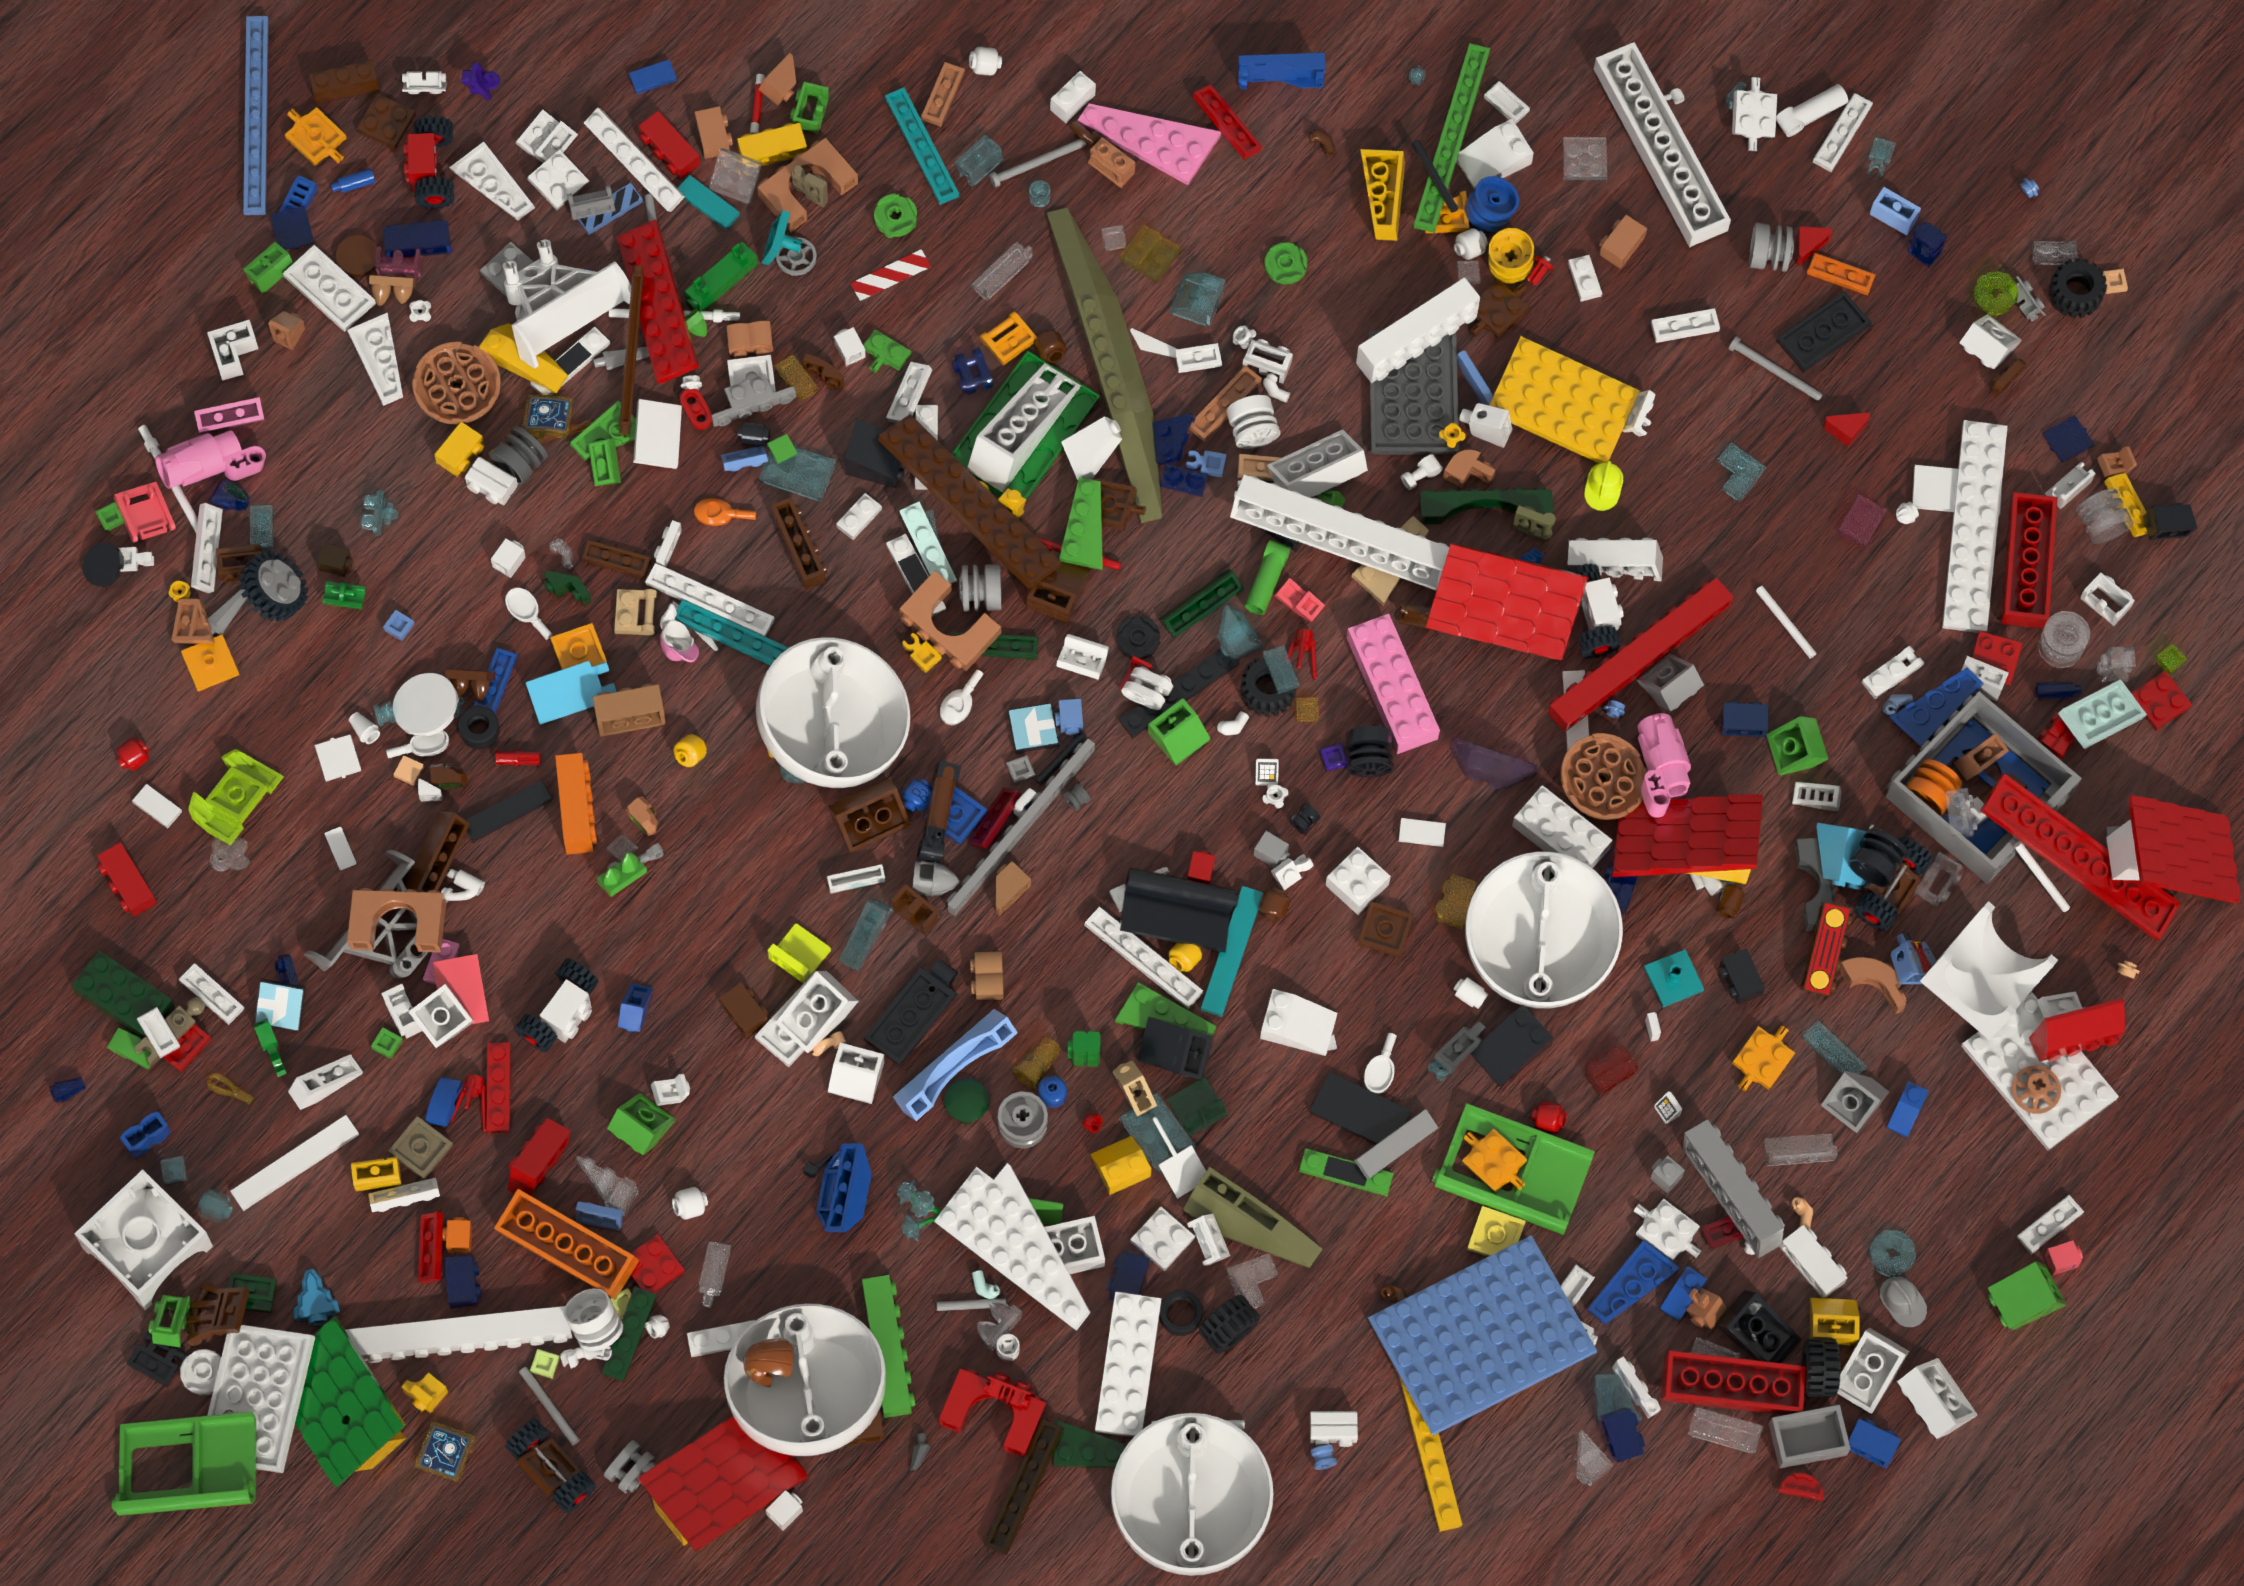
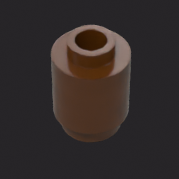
[1717,884,1745,919]

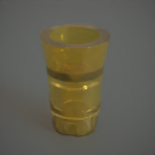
[1012,1037,1061,1090]

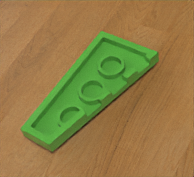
[1059,477,1103,570]
[1115,982,1217,1034]

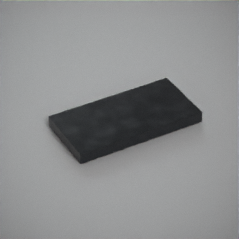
[1776,291,1871,373]
[1309,1072,1411,1145]

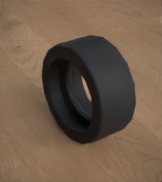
[1159,1290,1203,1336]

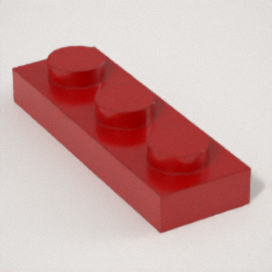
[418,1212,444,1284]

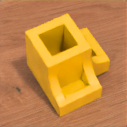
[402,1373,448,1413]

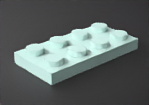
[2058,679,2147,749]

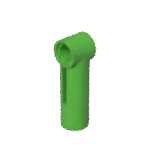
[1245,540,1291,615]

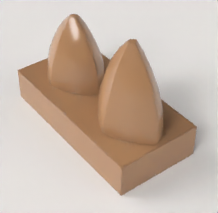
[369,275,416,307]

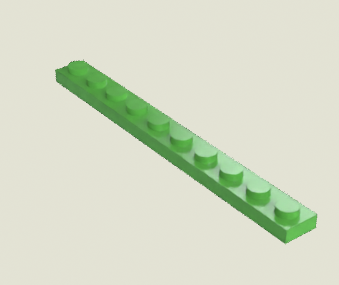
[1414,43,1490,233]

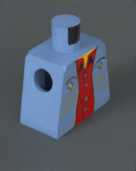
[1891,932,1936,984]

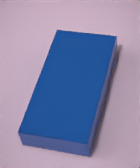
[629,59,677,94]

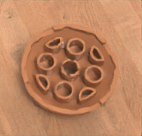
[412,342,501,424]
[1561,733,1647,820]

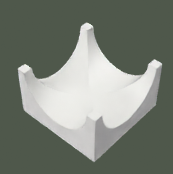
[1920,901,2058,1040]
[74,1169,213,1311]

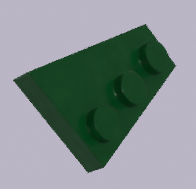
[1054,1419,1124,1468]

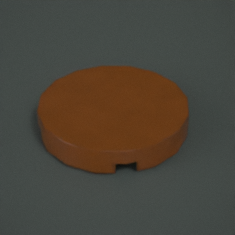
[336,235,380,277]

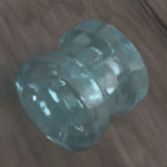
[1029,180,1051,207]
[373,701,396,727]

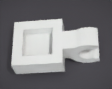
[118,547,154,572]
[1271,854,1314,890]

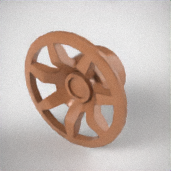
[2011,1066,2061,1114]

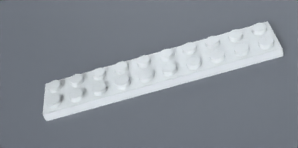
[1942,420,2007,633]

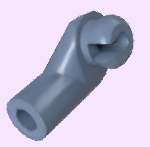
[1883,694,1913,715]

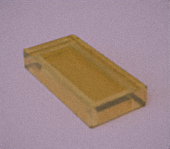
[775,355,818,401]

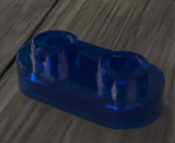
[275,954,299,985]

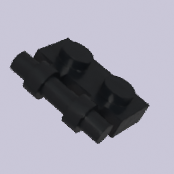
[126,1332,188,1388]

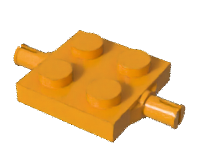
[285,107,347,166]
[1732,1025,1795,1091]
[1462,1128,1527,1193]

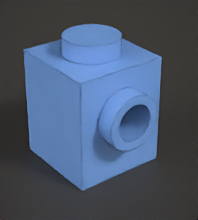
[1055,699,1083,735]

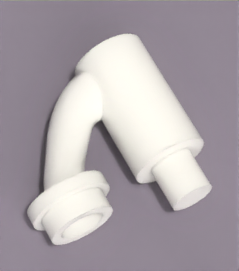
[441,869,485,903]

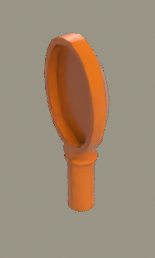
[694,498,757,526]

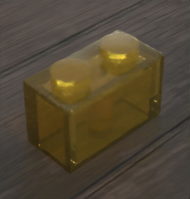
[1435,874,1477,929]

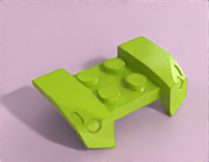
[188,749,284,846]

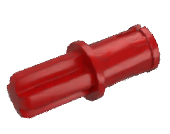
[496,749,541,767]

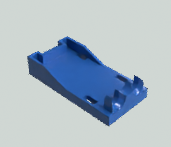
[1237,53,1326,90]

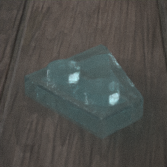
[1594,1374,1642,1422]

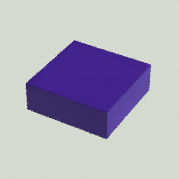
[1320,743,1348,772]

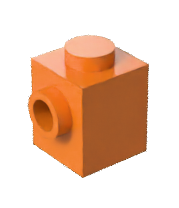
[443,1217,472,1253]

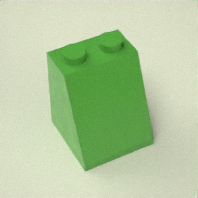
[1988,1262,2067,1330]

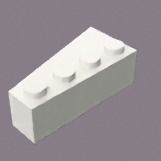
[1568,538,1663,581]

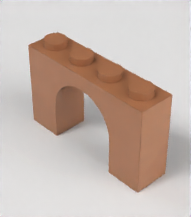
[757,138,858,233]
[899,571,1001,671]
[347,888,447,952]

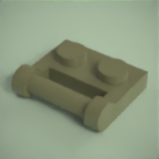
[1512,506,1556,541]

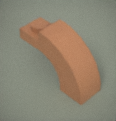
[1839,957,1906,1015]

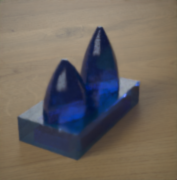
[1160,464,1208,497]

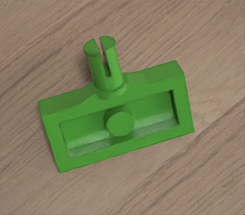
[863,330,911,373]

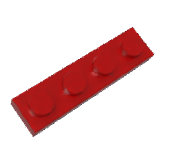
[1192,84,1262,160]
[486,1043,511,1133]

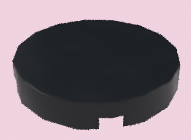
[83,543,124,587]
[1116,616,1160,659]

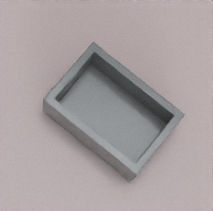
[1769,1405,1851,1469]

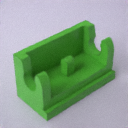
[243,242,294,294]

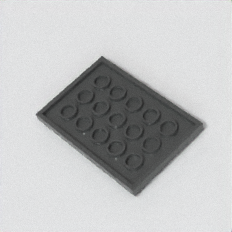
[1369,330,1459,455]

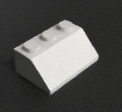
[1897,1358,1978,1439]

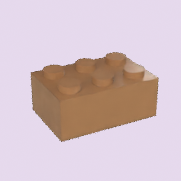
[593,684,666,737]

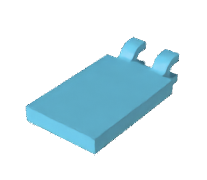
[525,661,617,724]

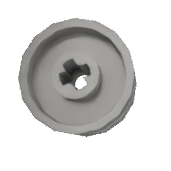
[998,1091,1048,1149]

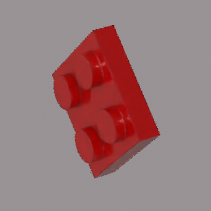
[2131,670,2192,731]
[630,1234,685,1293]

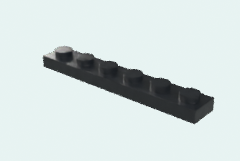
[1119,645,1239,739]

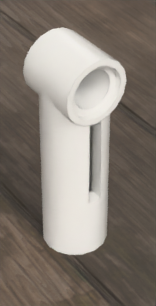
[1776,84,1848,137]

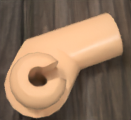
[1791,1197,1813,1229]

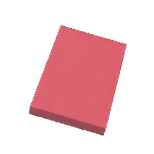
[432,954,489,1025]

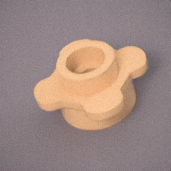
[2117,960,2140,979]

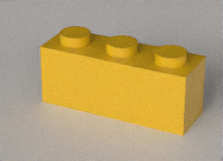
[737,123,807,170]

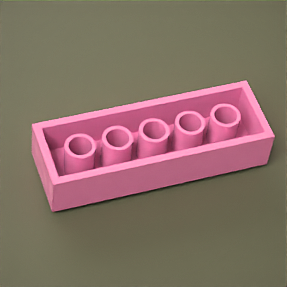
[1347,614,1440,754]

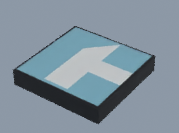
[1008,703,1059,754]
[254,978,306,1031]

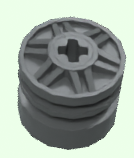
[489,426,548,485]

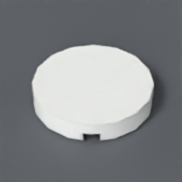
[180,1349,221,1396]

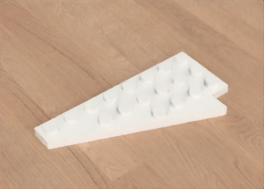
[934,1163,1091,1331]

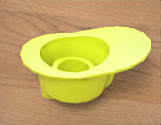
[1585,461,1623,511]

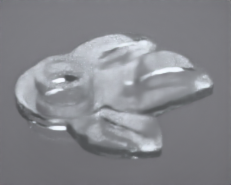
[210,838,250,871]

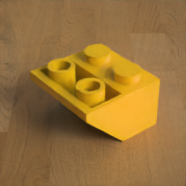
[1810,1298,1859,1346]

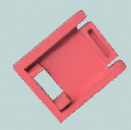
[114,482,175,543]

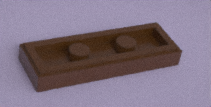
[581,539,651,579]

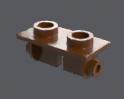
[1399,602,1441,632]

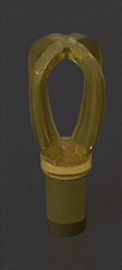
[207,1073,254,1105]

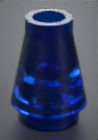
[49,1077,86,1103]

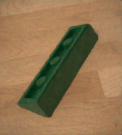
[1158,570,1244,638]

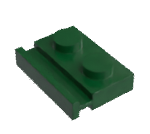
[228,1273,277,1313]

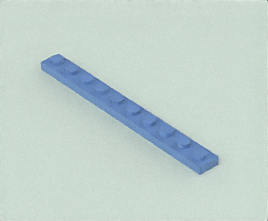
[243,16,269,215]

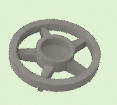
[776,237,817,276]

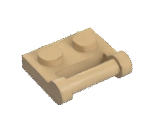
[614,589,657,635]

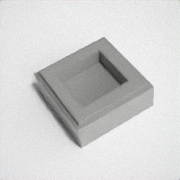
[1006,755,1035,785]

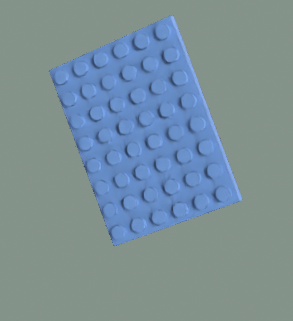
[1368,1235,1597,1436]

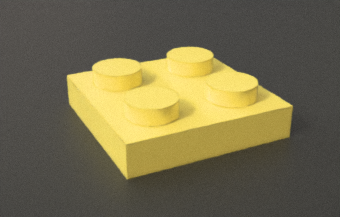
[1467,1206,1526,1257]

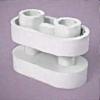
[1121,666,1173,710]

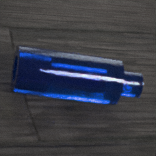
[2035,681,2081,699]

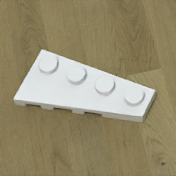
[347,313,403,406]

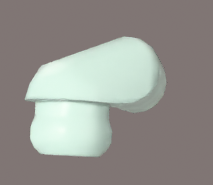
[972,1270,1000,1299]

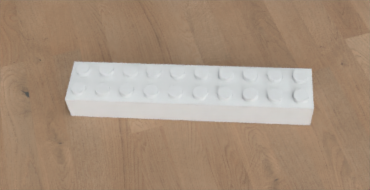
[1594,42,1731,247]
[1230,474,1449,591]

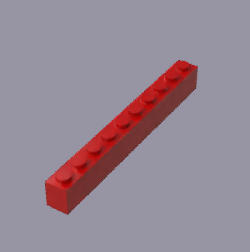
[1548,578,1734,732]

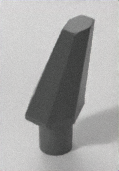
[910,1433,931,1471]

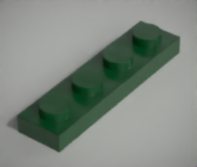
[602,1287,657,1382]

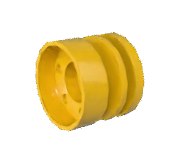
[1488,228,1534,284]

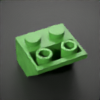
[1148,698,1210,766]

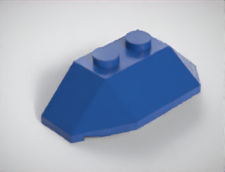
[816,1143,872,1232]

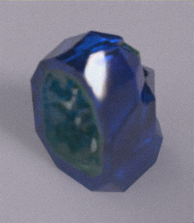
[209,480,250,511]

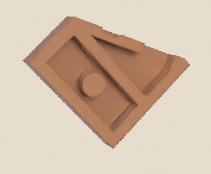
[171,599,214,644]

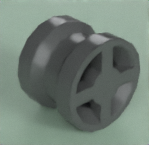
[1063,783,1091,812]

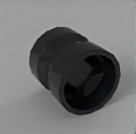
[1289,803,1321,835]

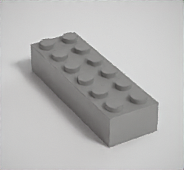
[1683,1119,1785,1259]

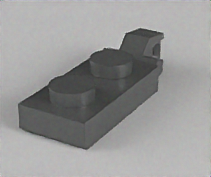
[1434,1022,1486,1072]

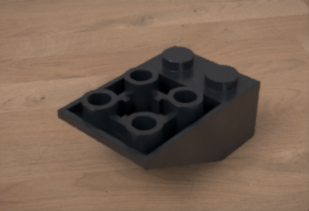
[1137,1017,1214,1080]

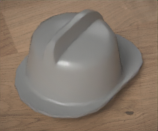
[1880,1277,1927,1327]

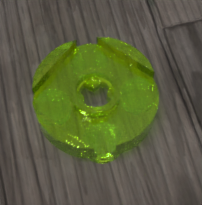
[1974,271,2019,315]

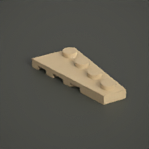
[1352,516,1429,606]

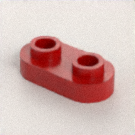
[680,389,712,430]

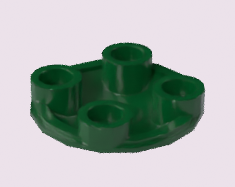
[944,1079,990,1124]

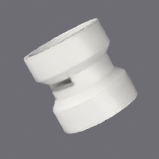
[996,1334,1020,1362]

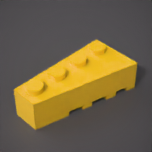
[1361,149,1405,241]

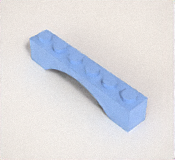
[893,1009,1018,1121]

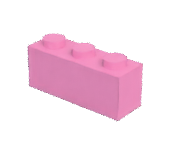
[194,397,264,434]

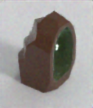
[430,763,468,791]

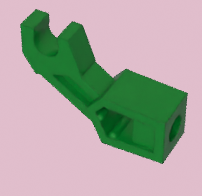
[253,1018,287,1077]

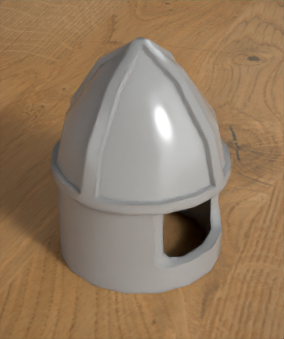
[912,861,960,897]

